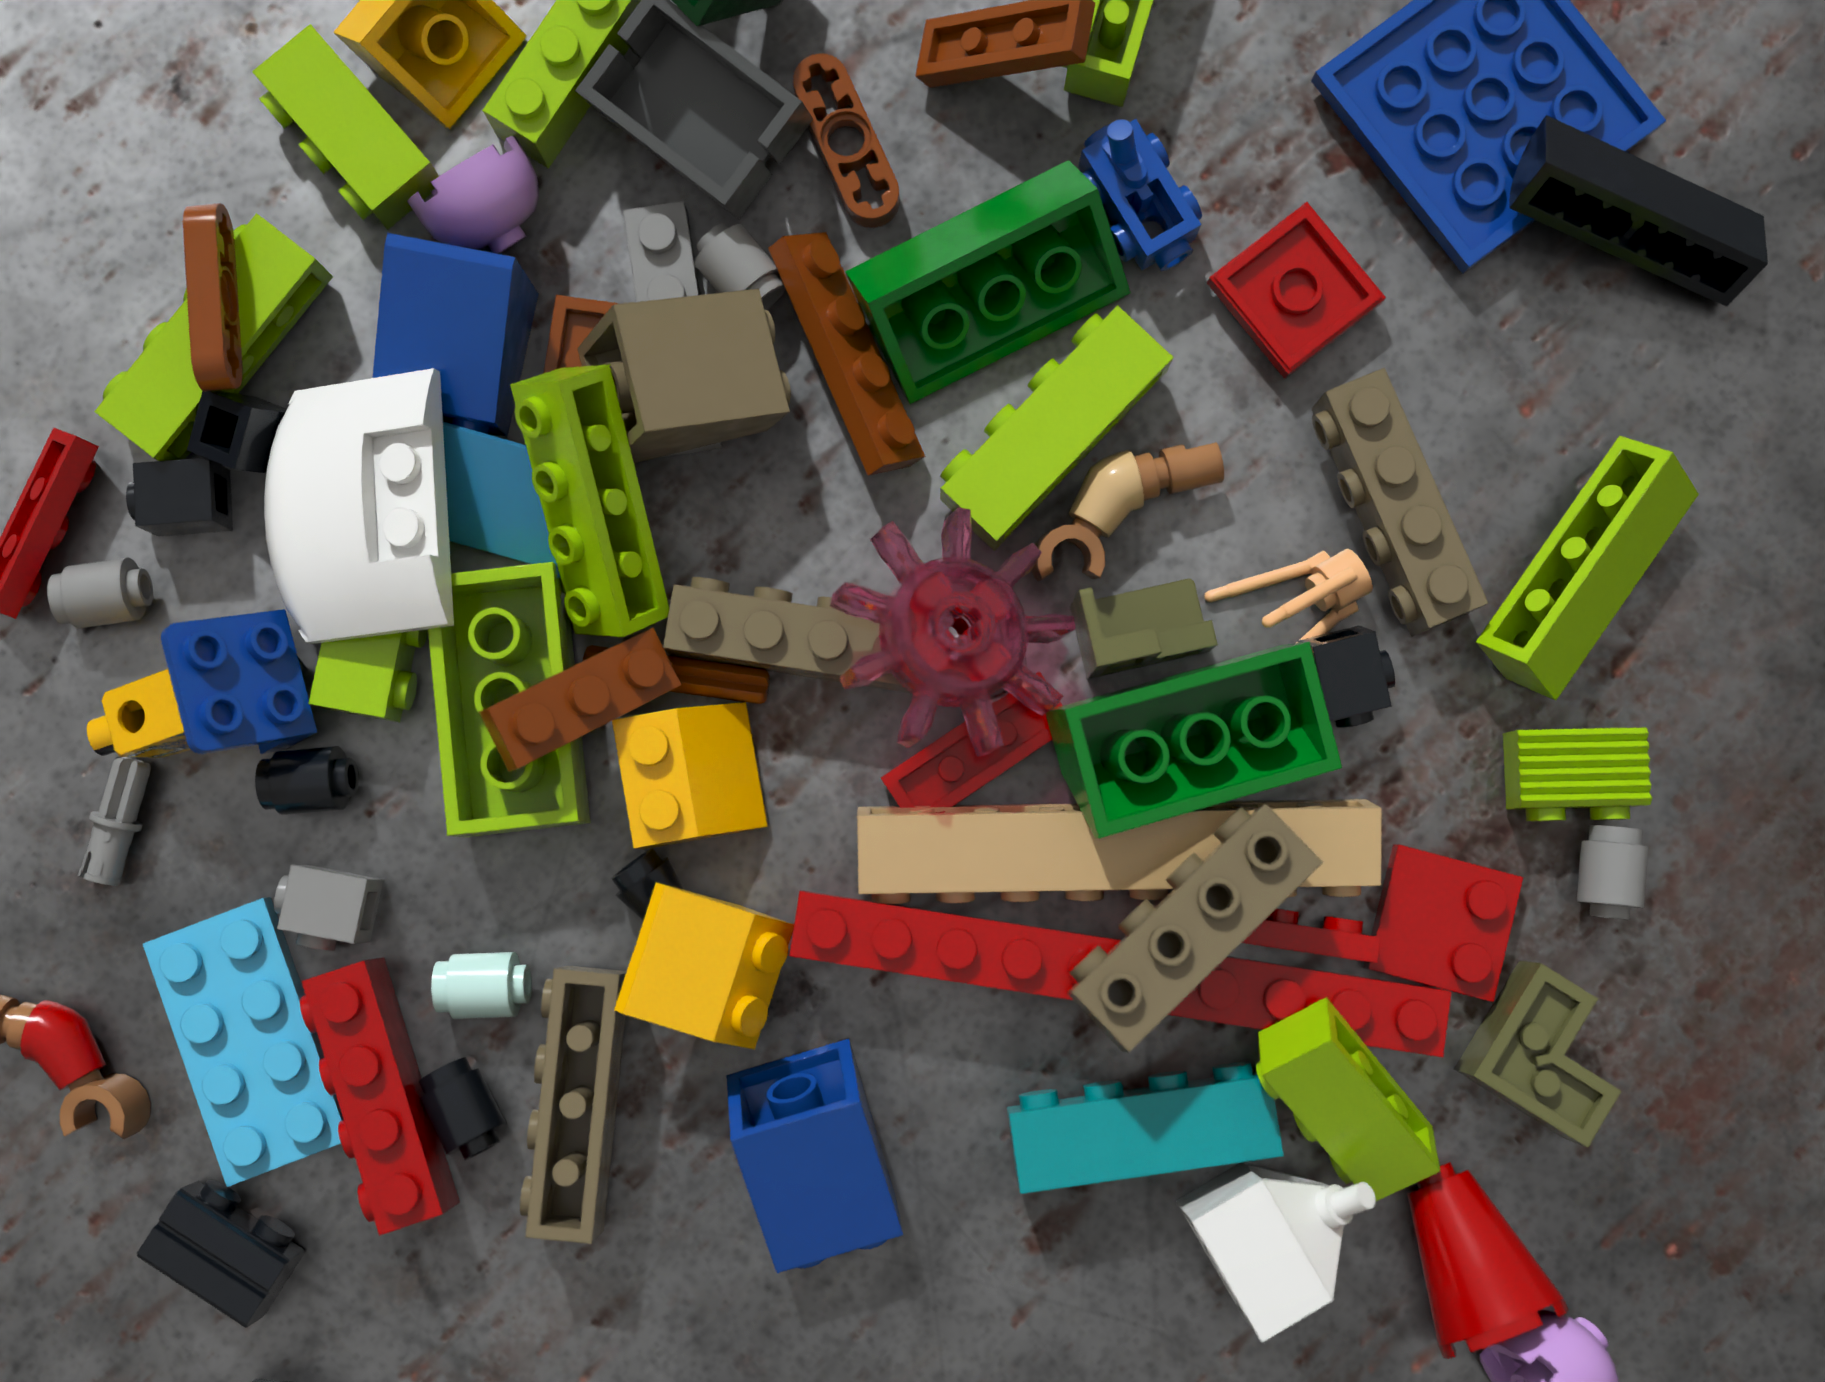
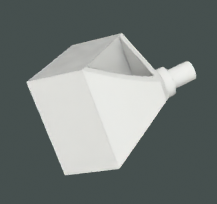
[1176,1162,1375,1343]

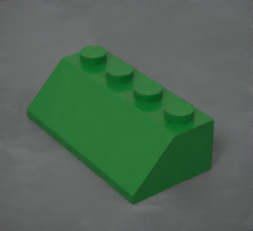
[845,160,1131,404]
[1045,642,1342,839]

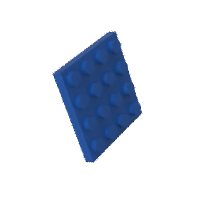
[1311,0,1666,274]

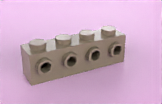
[1312,368,1488,637]
[663,577,921,695]
[1067,804,1323,1052]
[520,966,627,1244]

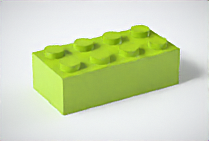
[428,562,591,837]

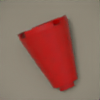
[1408,1162,1569,1359]

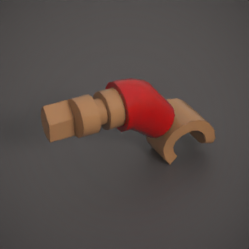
[0,994,151,1139]

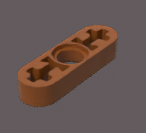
[793,53,899,228]
[183,203,243,391]

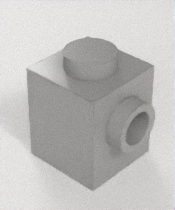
[274,865,384,951]

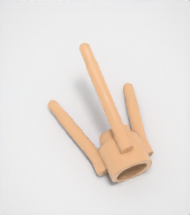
[1204,548,1373,643]

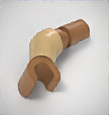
[1030,442,1224,581]

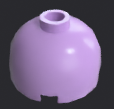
[407,136,539,254]
[1480,1310,1619,1382]

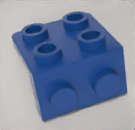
[161,609,317,754]

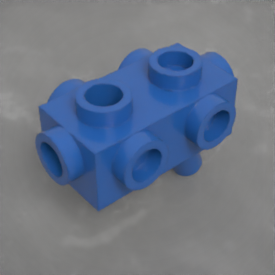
[1078,119,1202,271]

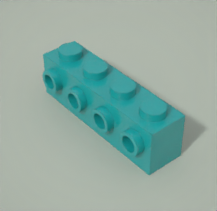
[1006,1062,1284,1194]

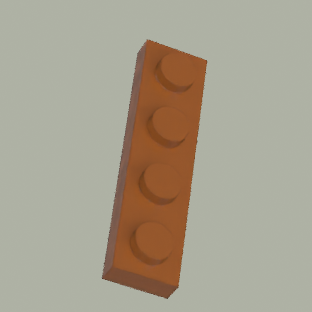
[768,232,926,476]

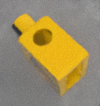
[87,669,191,758]

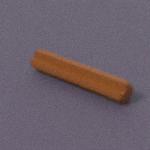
[583,645,770,704]

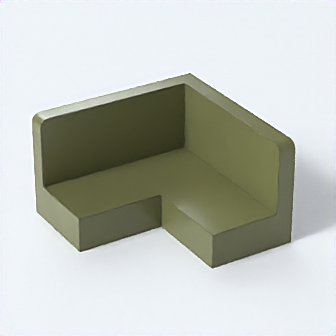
[1070,579,1218,679]
[1454,961,1622,1148]

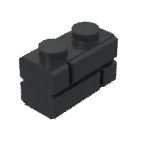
[137,1180,305,1328]

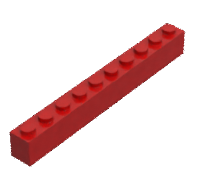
[789,891,1452,1058]

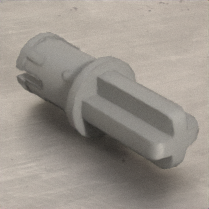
[78,757,151,886]

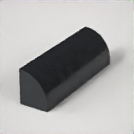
[1509,115,1768,307]

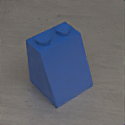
[372,233,539,437]
[726,1038,903,1273]

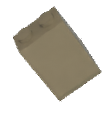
[577,289,791,463]

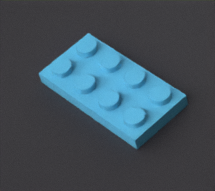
[142,898,344,1187]

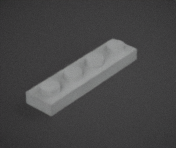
[623,201,723,457]

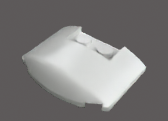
[264,368,454,644]

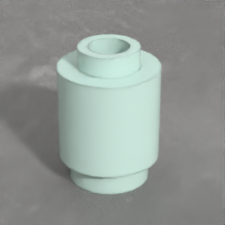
[431,952,532,1019]

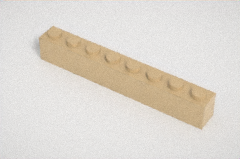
[857,799,1382,904]

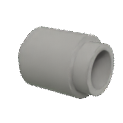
[695,223,786,310]
[47,557,153,628]
[1577,825,1649,920]

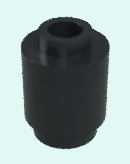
[255,746,359,815]
[418,1057,506,1160]

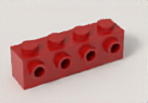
[300,957,460,1236]

